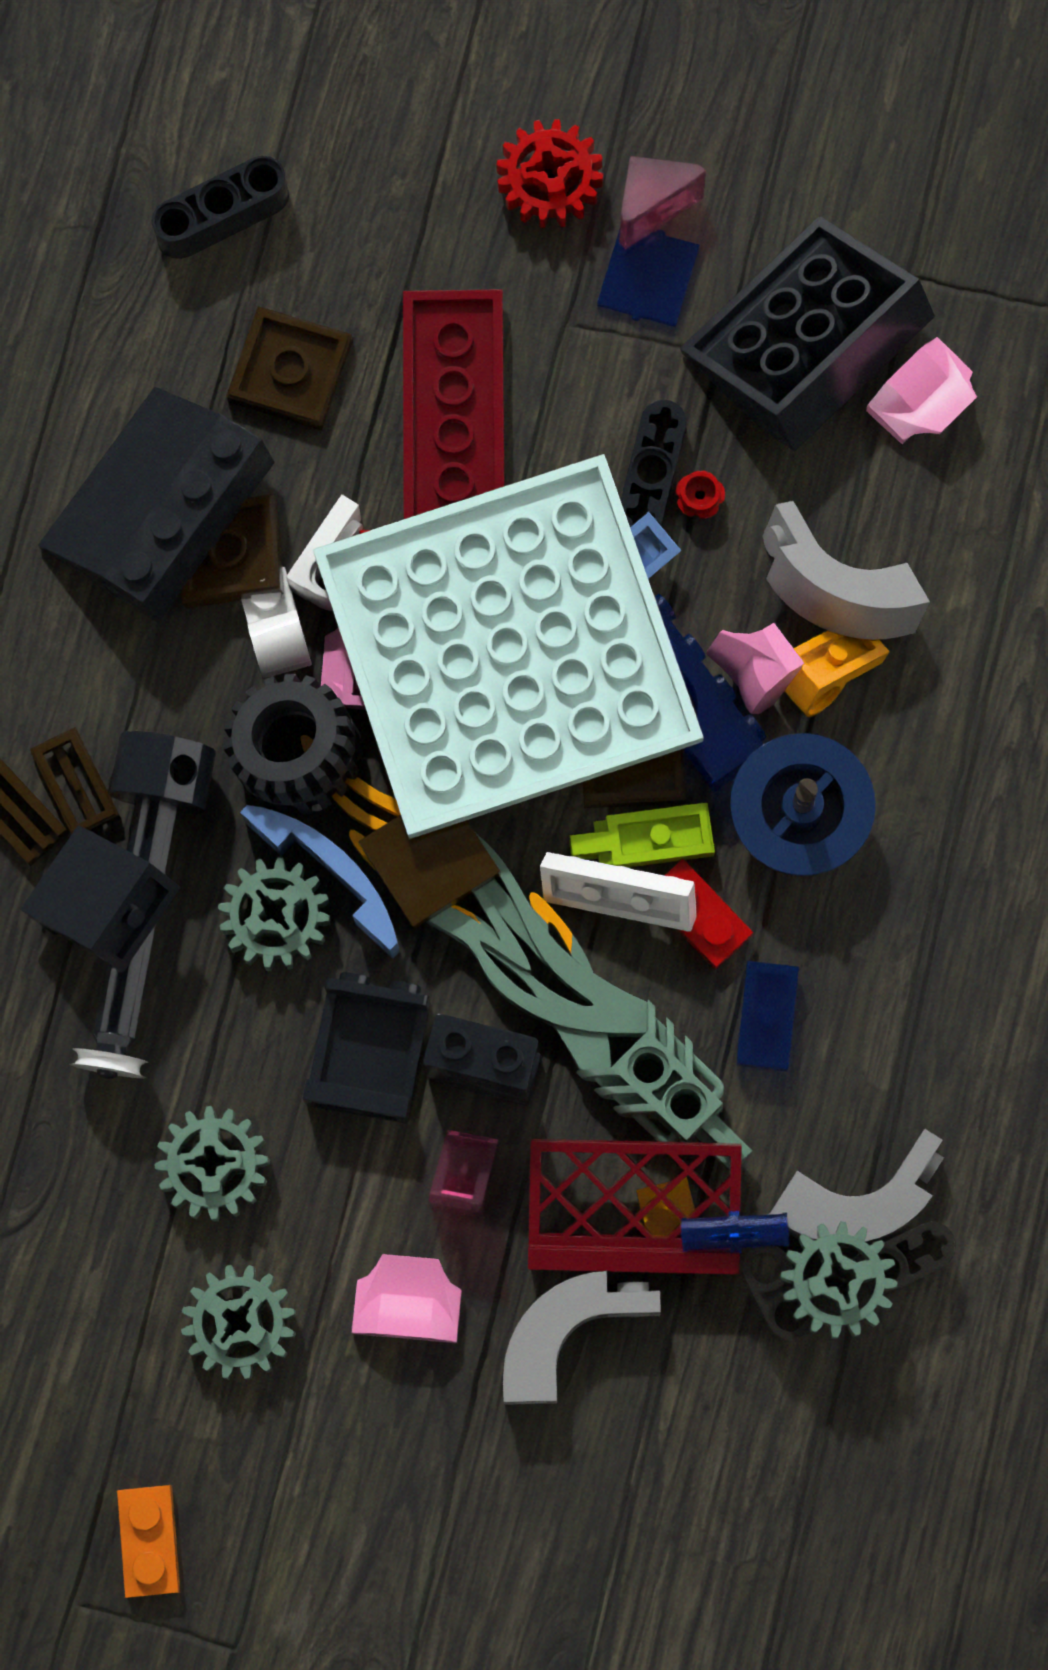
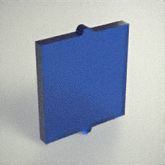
[597,224,700,327]

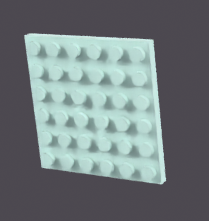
[313,454,704,839]

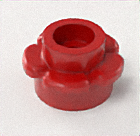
[676,471,725,519]

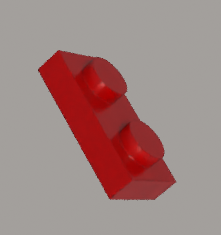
[664,859,754,970]

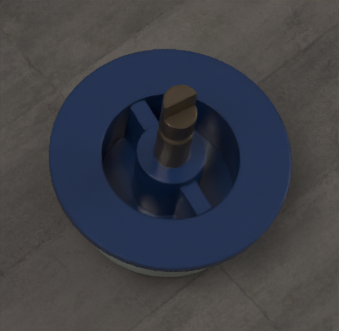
[730,733,876,876]

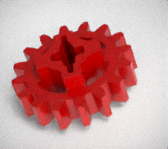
[496,119,603,228]

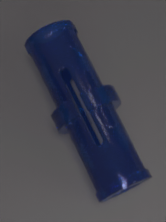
[681,1210,789,1253]

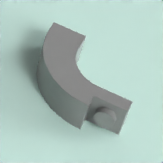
[762,501,930,640]
[767,1129,944,1248]
[503,1271,661,1405]

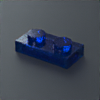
[736,961,799,1072]

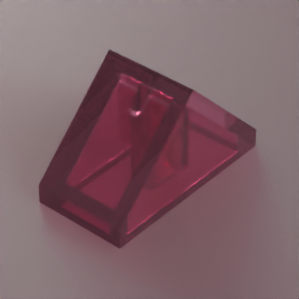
[619,156,706,249]
[429,1130,498,1220]

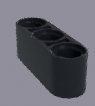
[152,155,289,259]

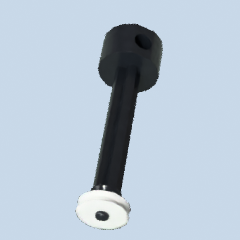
[69,731,216,1079]

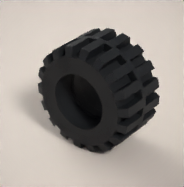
[223,674,363,816]

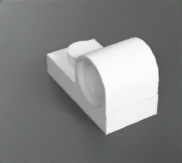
[286,495,363,611]
[241,567,312,679]

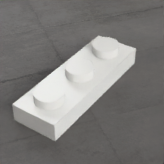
[540,852,697,932]

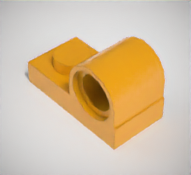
[784,630,890,717]

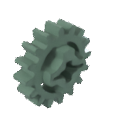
[218,857,331,971]
[155,1106,270,1222]
[780,1221,897,1339]
[181,1265,296,1380]

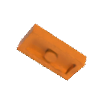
[117,1485,181,1598]

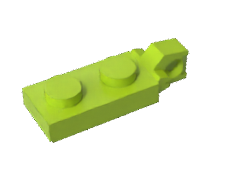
[569,803,715,868]

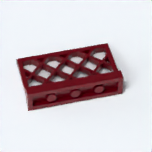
[528,1139,742,1274]

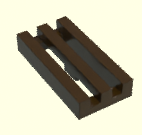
[30,727,121,834]
[0,758,68,867]

